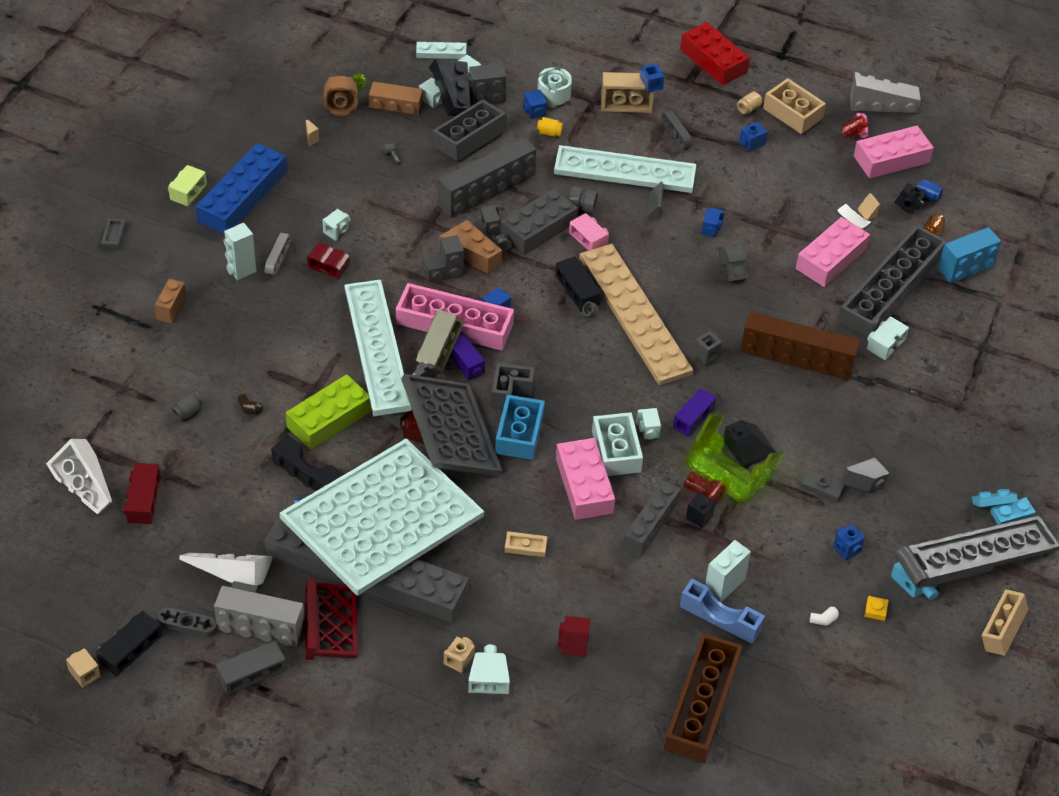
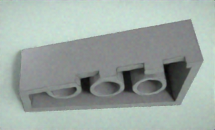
[849,72,921,113]

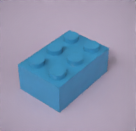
[938,227,1001,283]
[495,395,545,460]

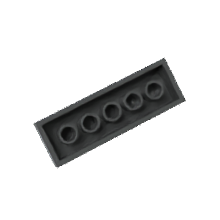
[438,137,537,217]

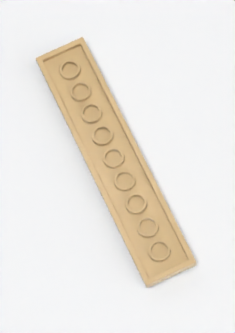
[579,244,693,386]

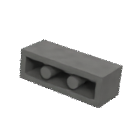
[216,640,287,696]

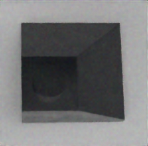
[723,420,776,468]

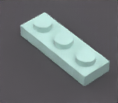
[416,42,466,59]

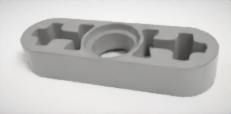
[265,233,291,276]

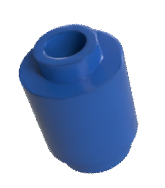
[917,179,943,201]

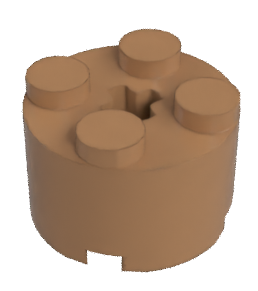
[323,76,358,116]

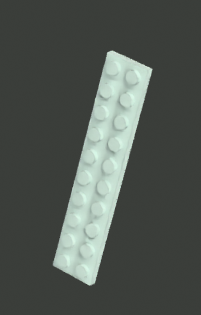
[345,280,412,416]

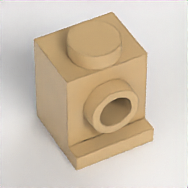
[444,637,475,673]

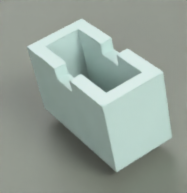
[867,316,909,360]

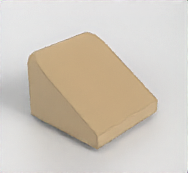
[306,120,319,146]
[858,193,880,220]

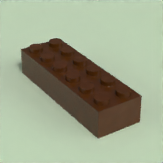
[740,312,860,380]
[664,633,743,763]

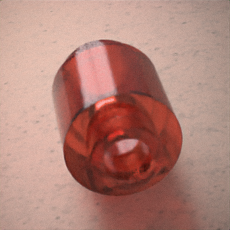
[841,115,868,139]

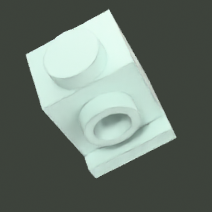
[323,209,351,241]
[636,408,661,440]

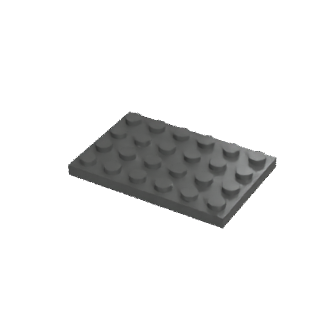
[401,374,503,476]

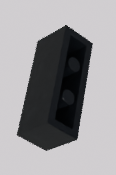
[555,256,602,312]
[96,610,162,677]

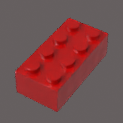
[680,22,750,85]

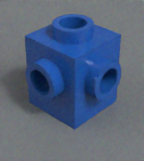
[833,524,865,560]

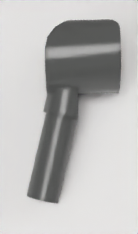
[384,143,401,164]

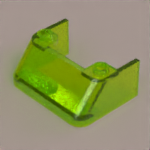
[685,413,784,502]

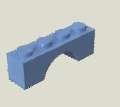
[680,579,765,644]

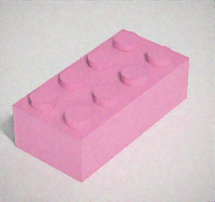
[854,125,934,179]
[796,217,870,287]
[556,438,615,520]

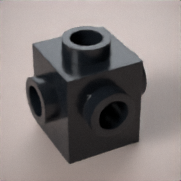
[894,183,925,214]

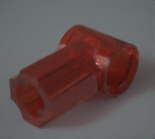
[684,472,726,505]

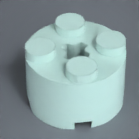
[537,68,572,108]

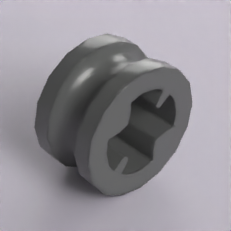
[494,234,512,252]

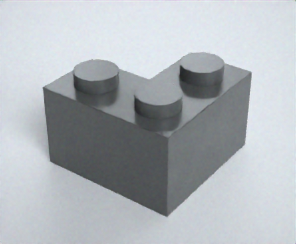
[422,235,464,283]
[491,363,535,408]

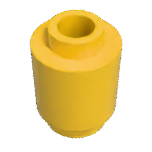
[537,117,563,137]

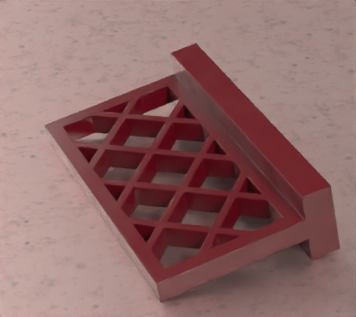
[305,578,358,660]

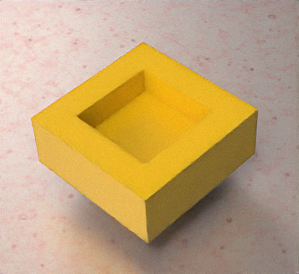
[864,596,888,621]

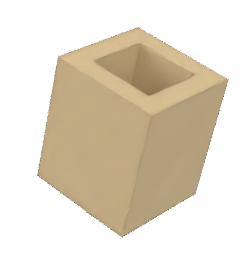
[66,648,101,688]

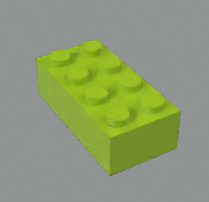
[286,374,372,450]

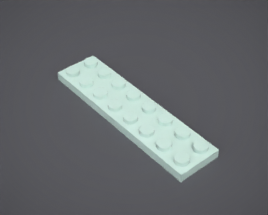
[554,145,696,193]

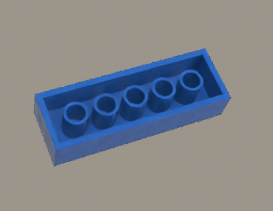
[196,143,287,234]

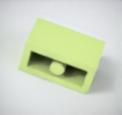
[168,165,207,206]

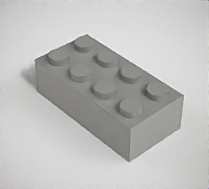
[214,586,305,647]

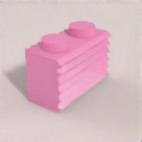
[569,213,609,251]

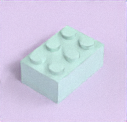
[592,412,643,476]

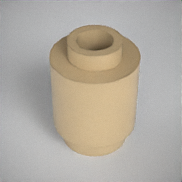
[737,91,762,114]

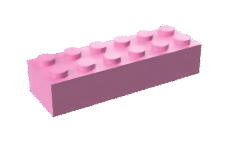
[396,283,514,351]

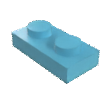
[972,489,1018,507]
[990,497,1036,525]

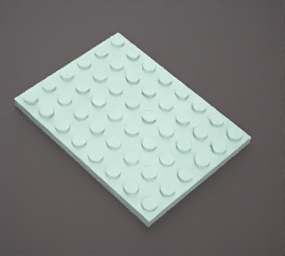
[280,439,484,596]

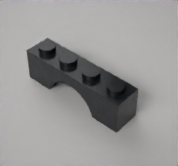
[271,435,345,491]

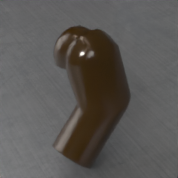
[238,394,263,414]

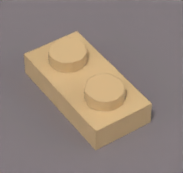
[505,531,547,557]

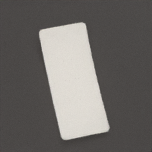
[838,204,871,229]

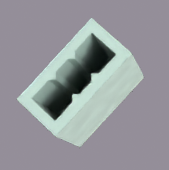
[705,540,751,602]

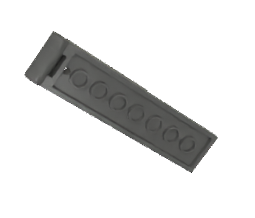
[895,516,1059,588]

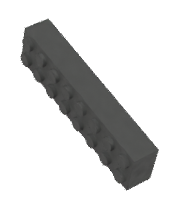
[838,225,947,338]

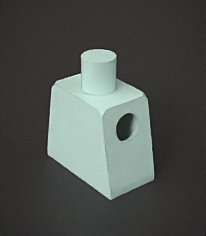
[468,644,510,694]

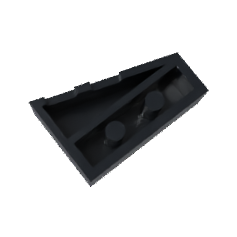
[429,58,470,116]

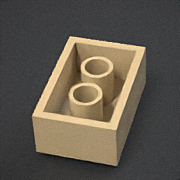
[601,72,654,113]
[763,78,826,134]

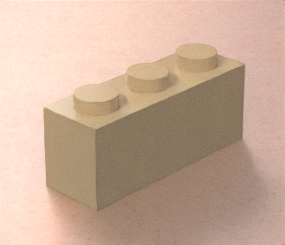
[982,589,1028,656]

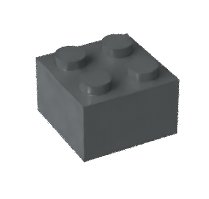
[469,63,506,106]

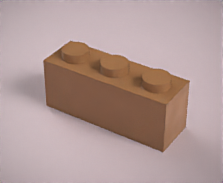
[369,81,423,115]

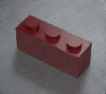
[123,463,161,524]

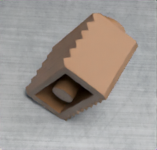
[154,279,187,323]

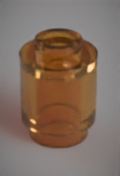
[923,214,945,236]

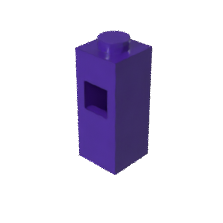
[450,331,485,380]
[673,388,716,437]

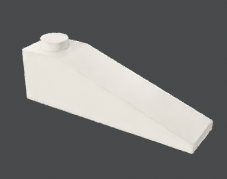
[46,439,112,514]
[180,553,272,586]

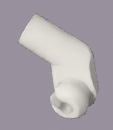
[809,607,839,626]

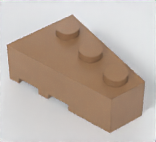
[439,220,502,273]

